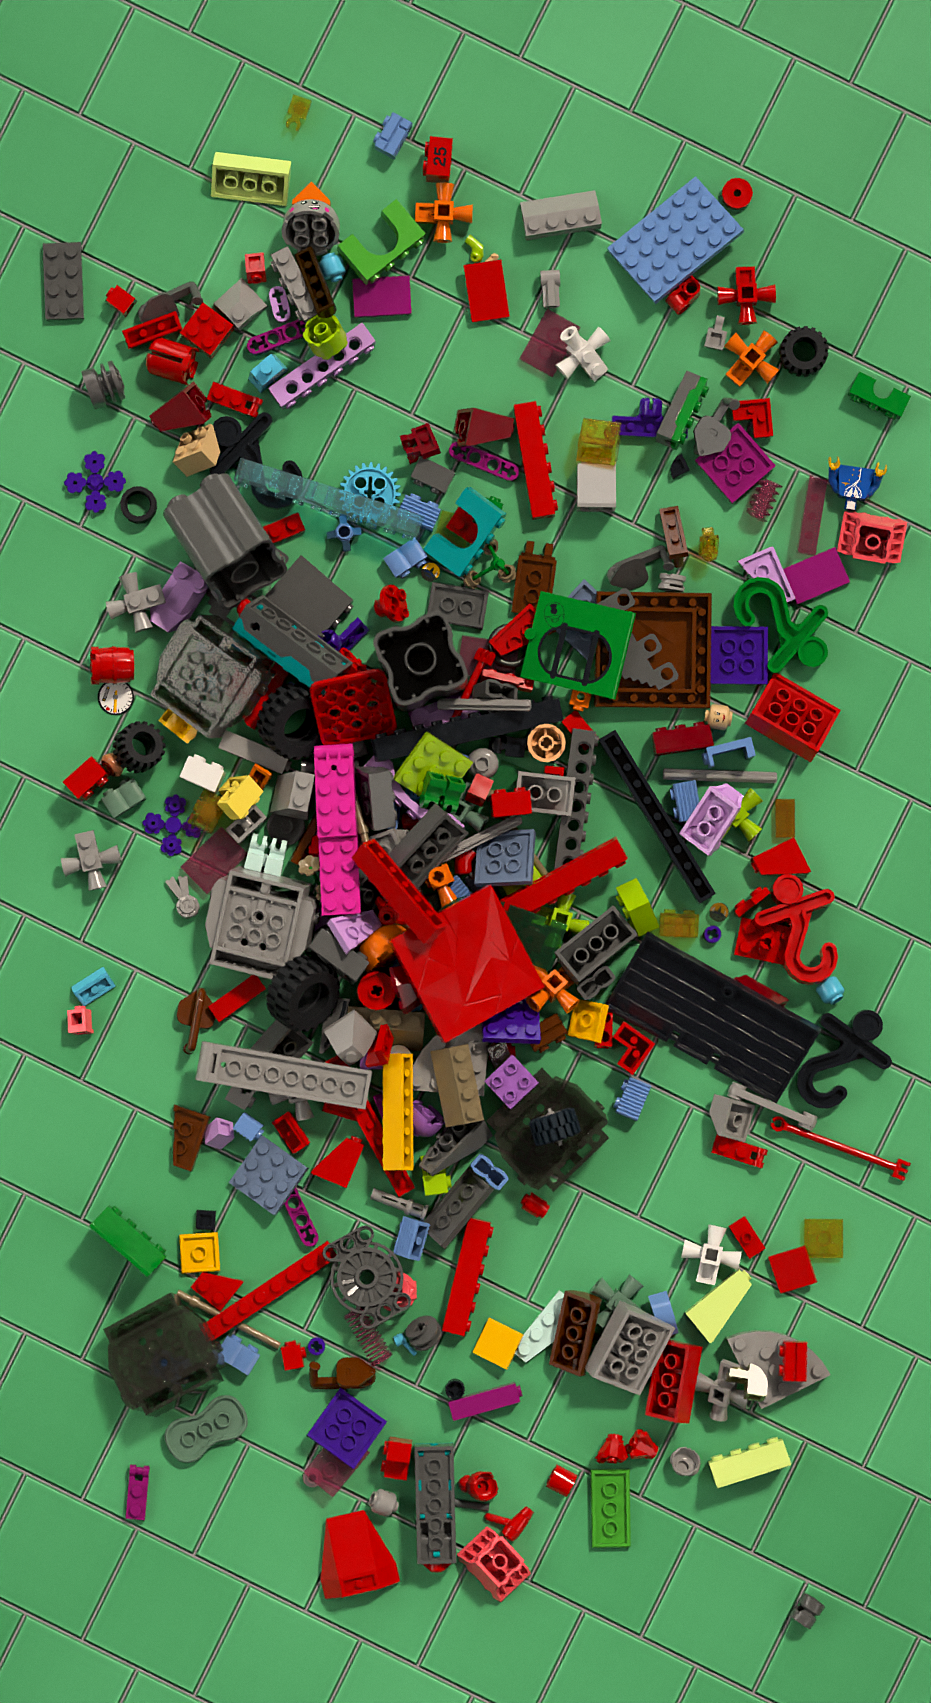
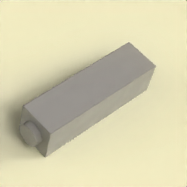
[218,730,292,774]

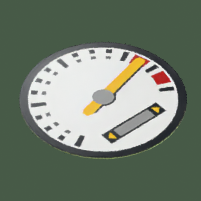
[98,683,134,715]

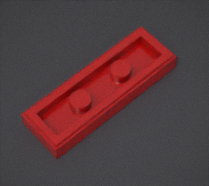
[208,975,266,1022]

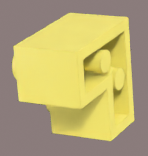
[217,775,264,820]

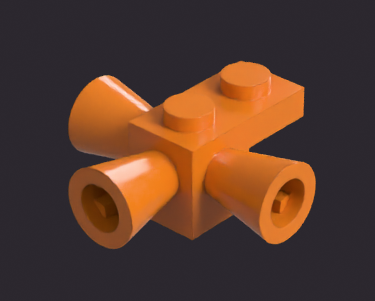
[415,182,473,243]
[724,330,779,388]
[425,863,459,908]
[526,960,580,1014]

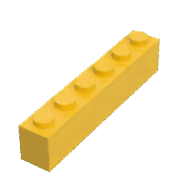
[382,1053,413,1171]

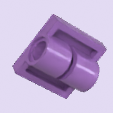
[484,1055,539,1110]

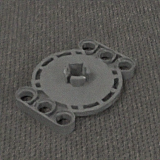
[323,1225,411,1330]

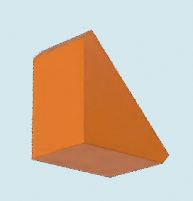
[292,181,331,206]
[249,763,273,790]

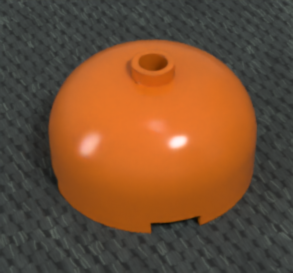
[358,924,406,974]

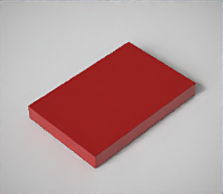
[463,260,510,322]

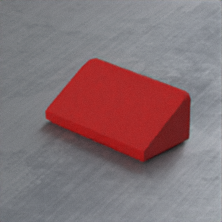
[561,710,596,751]

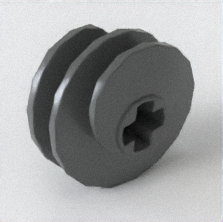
[406,1315,442,1351]

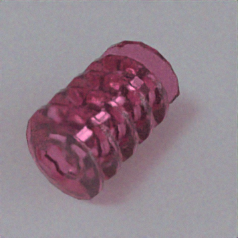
[746,479,782,522]

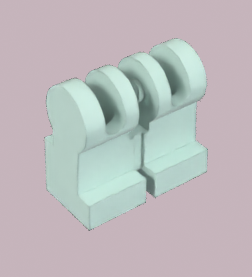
[244,833,288,877]

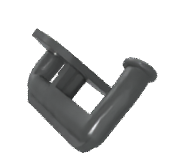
[138,281,203,323]
[693,397,740,456]
[607,545,674,590]

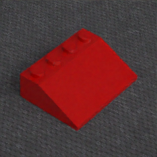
[745,673,841,762]

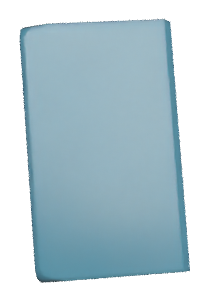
[71,967,116,1006]

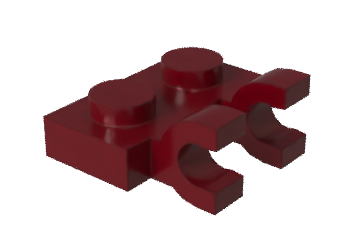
[399,423,441,464]

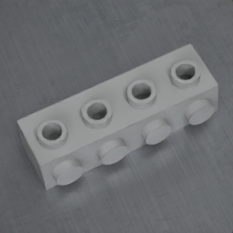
[270,246,317,324]

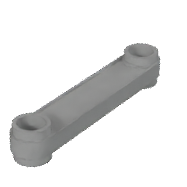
[727,1082,818,1131]

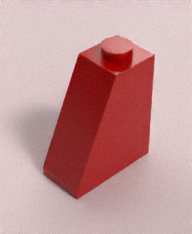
[750,837,811,875]
[311,1136,365,1188]

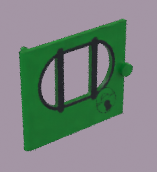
[520,591,636,700]

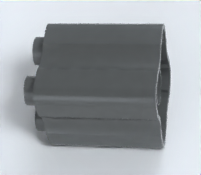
[163,473,287,610]
[373,611,468,712]

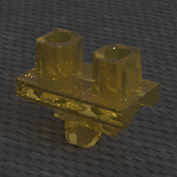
[698,527,719,562]

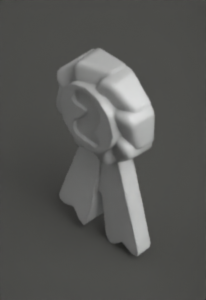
[165,875,200,919]

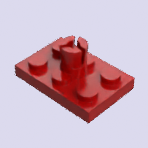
[734,917,790,965]

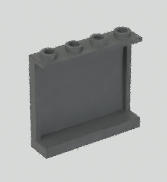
[265,555,354,638]

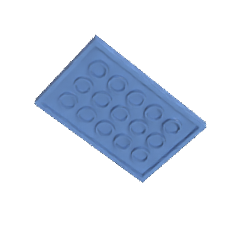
[607,176,744,304]

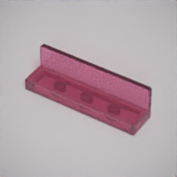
[796,475,828,556]

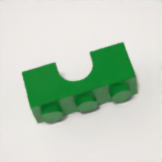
[848,372,911,420]

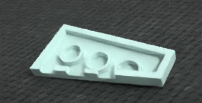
[515,1290,564,1362]

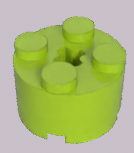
[303,315,348,360]

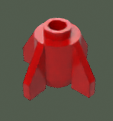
[375,897,406,927]

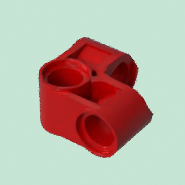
[665,275,701,315]

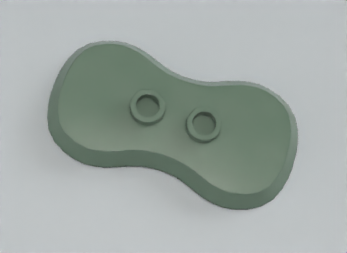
[165,1395,248,1463]

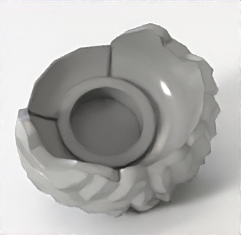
[670,1447,701,1477]

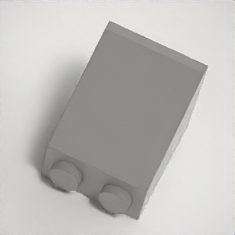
[576,460,616,512]
[270,771,315,820]

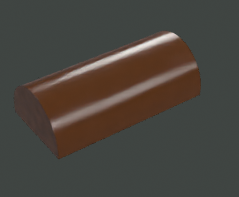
[549,1290,602,1377]

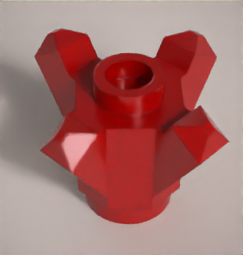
[624,1429,658,1460]
[596,1434,628,1464]

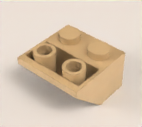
[173,424,220,477]

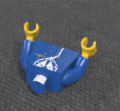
[828,457,887,511]

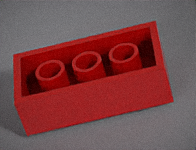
[645,1339,702,1423]

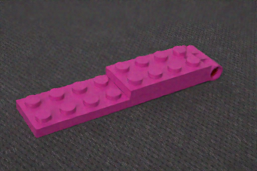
[314,743,361,916]

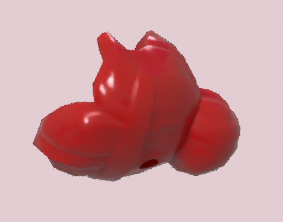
[458,1471,499,1502]

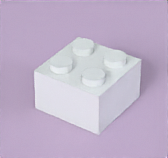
[179,754,226,794]

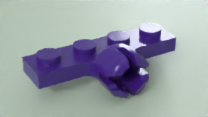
[611,398,688,439]
[318,617,369,651]

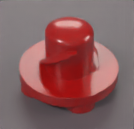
[374,585,409,622]

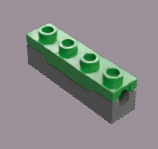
[656,371,709,450]

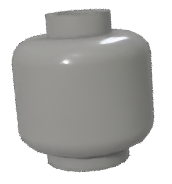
[369,1489,399,1517]

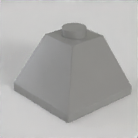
[214,278,267,332]
[324,1010,378,1066]
[709,1094,755,1142]

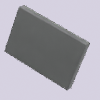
[427,582,489,630]

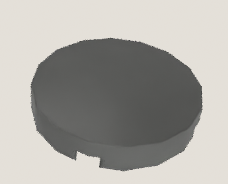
[267,813,305,845]

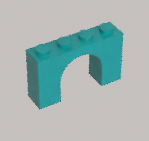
[423,487,507,577]

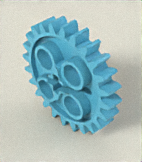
[339,462,401,525]

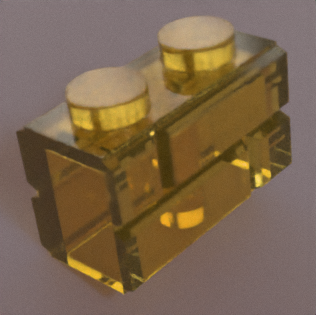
[659,909,699,938]

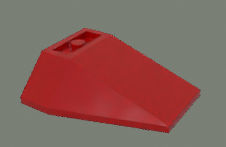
[321,1510,400,1599]

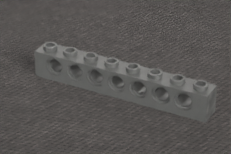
[554,728,599,870]

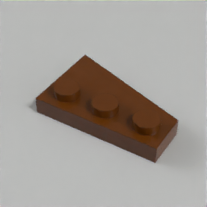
[173,1104,211,1172]

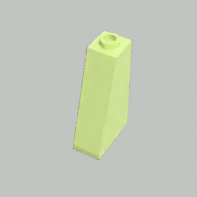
[685,1268,752,1343]

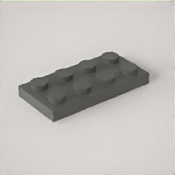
[43,242,84,321]
[423,1167,494,1249]

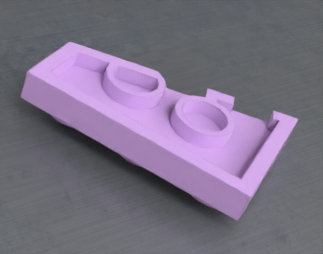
[737,546,796,602]
[327,910,382,954]

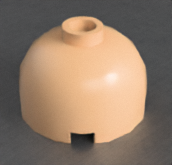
[527,724,566,762]

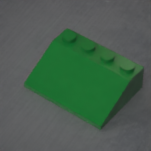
[89,1205,167,1277]

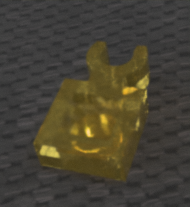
[286,95,312,131]

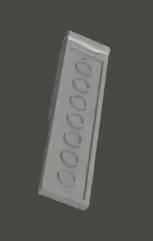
[195,1041,372,1109]

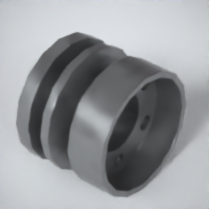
[81,360,125,409]

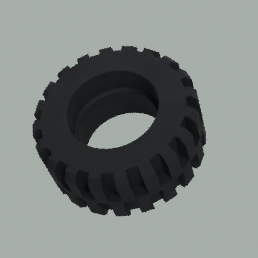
[257,683,333,760]
[266,955,340,1032]

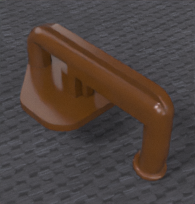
[177,988,215,1054]
[309,1357,376,1389]

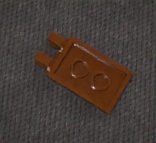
[511,541,557,613]

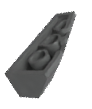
[419,1120,493,1176]

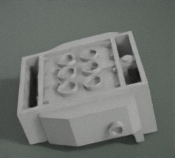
[205,866,320,979]

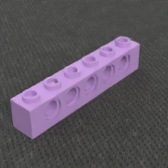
[268,323,376,409]

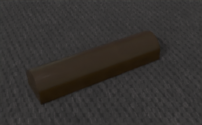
[294,246,337,318]

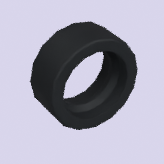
[120,486,157,524]

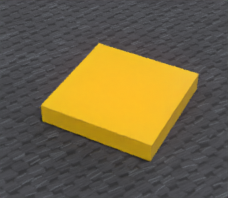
[567,999,609,1043]
[179,1232,220,1273]
[473,1318,524,1370]

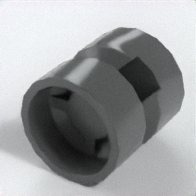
[790,1592,825,1629]

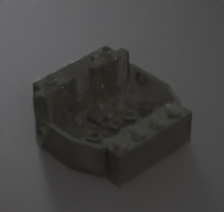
[150,615,276,738]
[486,1067,609,1192]
[103,1293,226,1417]

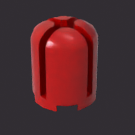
[145,338,199,385]

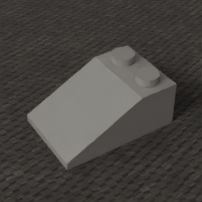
[517,771,576,816]

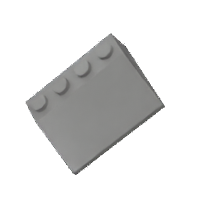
[585,1301,675,1395]

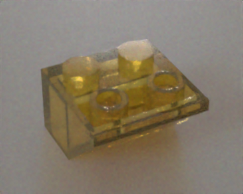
[577,418,621,466]

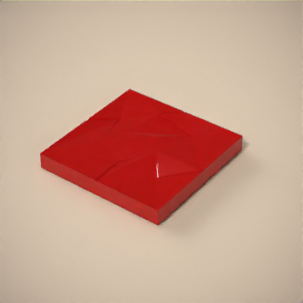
[388,885,545,1043]

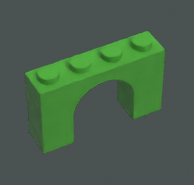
[337,199,426,285]

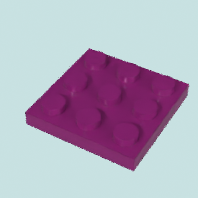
[695,423,776,504]

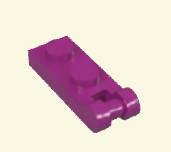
[126,1464,150,1520]

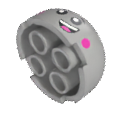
[282,199,340,256]

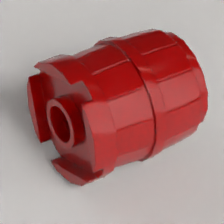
[90,646,134,685]
[357,971,396,1010]

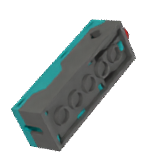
[232,595,353,694]
[415,1443,456,1572]

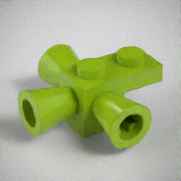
[721,788,763,842]
[528,893,589,951]

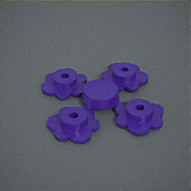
[64,451,126,513]
[143,794,204,856]

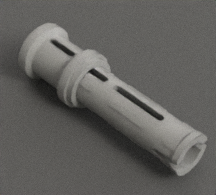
[370,1188,429,1221]

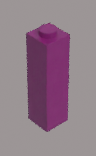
[448,1382,523,1421]

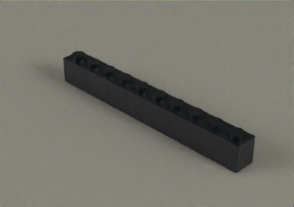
[371,695,564,762]
[598,730,716,904]

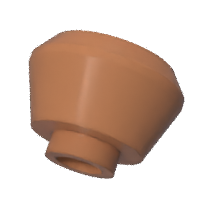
[101,752,124,777]

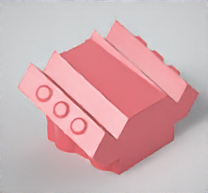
[837,510,907,564]
[457,1526,531,1602]

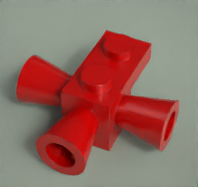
[717,266,776,325]

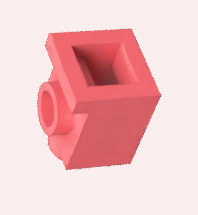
[67,1006,94,1035]

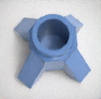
[326,515,362,552]

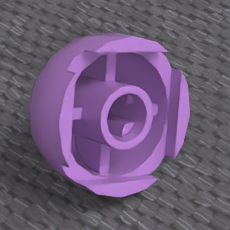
[413,1100,445,1137]

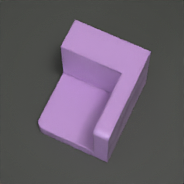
[205,1118,234,1149]

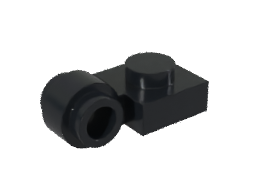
[488,737,526,758]

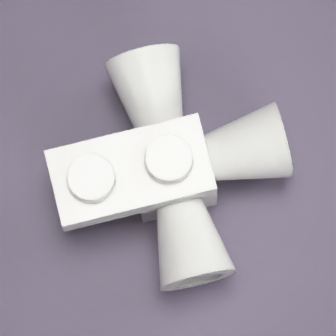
[555,326,611,382]
[681,1224,742,1285]

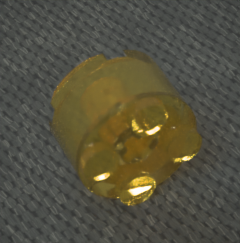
[187,788,224,834]

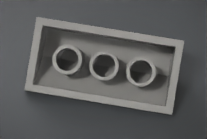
[520,190,602,240]

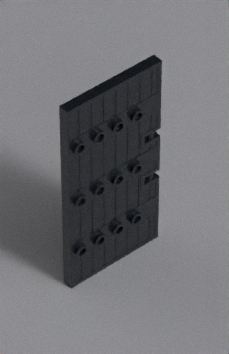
[605,931,822,1104]

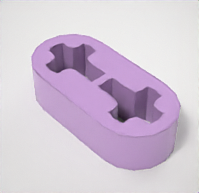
[269,286,291,323]

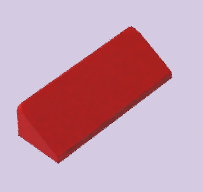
[122,311,182,349]

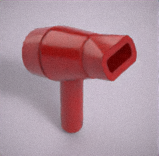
[484,1506,534,1541]

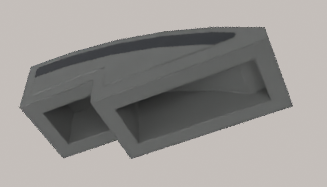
[319,997,350,1054]

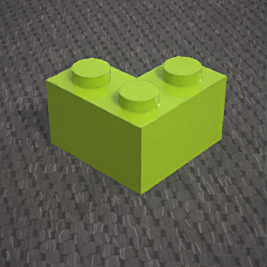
[616,878,659,937]
[420,1155,452,1196]

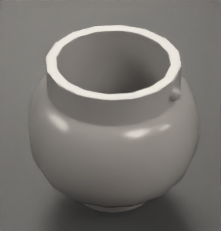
[468,748,499,779]

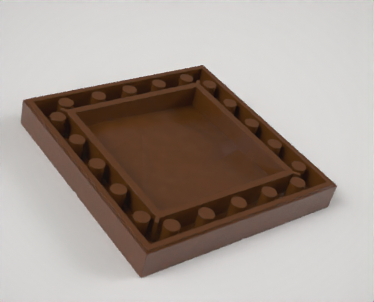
[594,591,712,708]

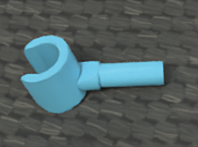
[393,1333,417,1356]

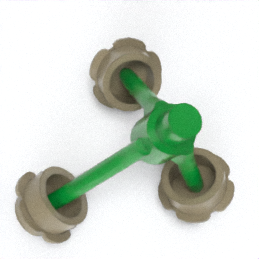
[463,539,517,589]

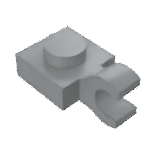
[704,316,727,351]

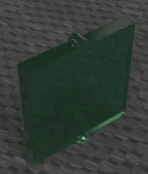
[491,760,533,792]

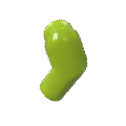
[464,234,484,263]

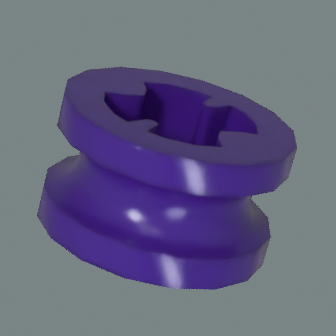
[703,925,721,943]
[308,1337,325,1355]

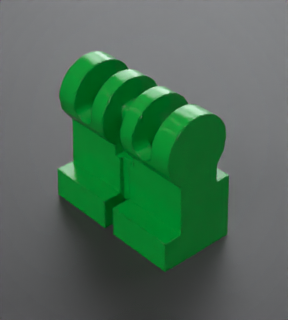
[419,771,466,814]

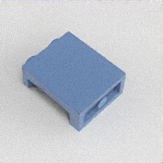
[702,737,756,769]

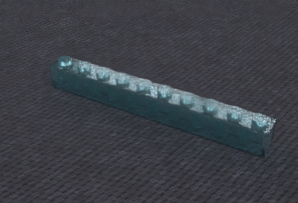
[234,458,425,541]

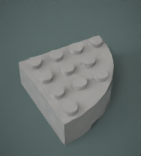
[413,1023,488,1096]
[726,1330,830,1409]

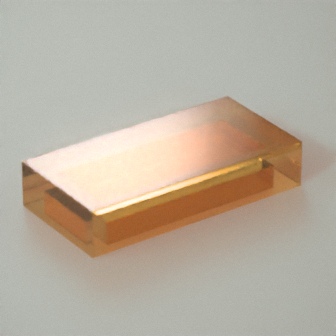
[775,799,795,838]

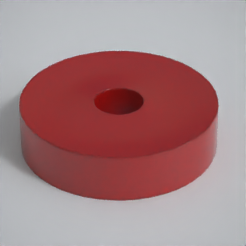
[722,178,753,210]

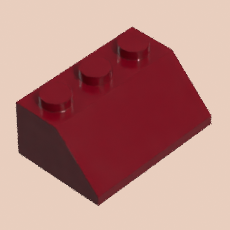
[652,721,714,756]

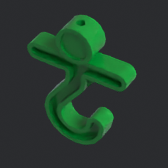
[733,577,828,673]

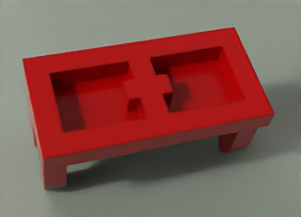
[272,1110,311,1154]

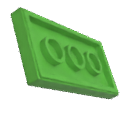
[591,1469,631,1548]

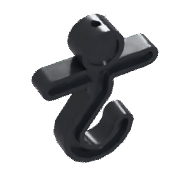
[209,412,304,510]
[796,1010,892,1108]

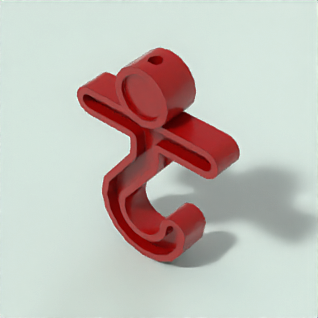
[753,874,838,985]

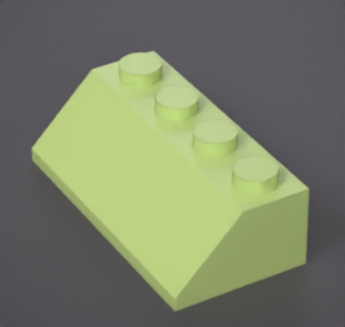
[211,152,291,206]
[708,1437,791,1488]

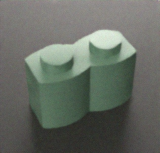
[101,777,146,819]

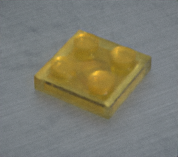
[804,1219,843,1258]

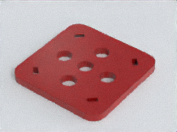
[310,669,397,745]

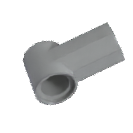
[540,270,560,309]

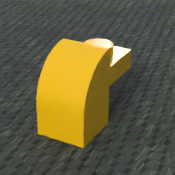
[158,706,199,744]

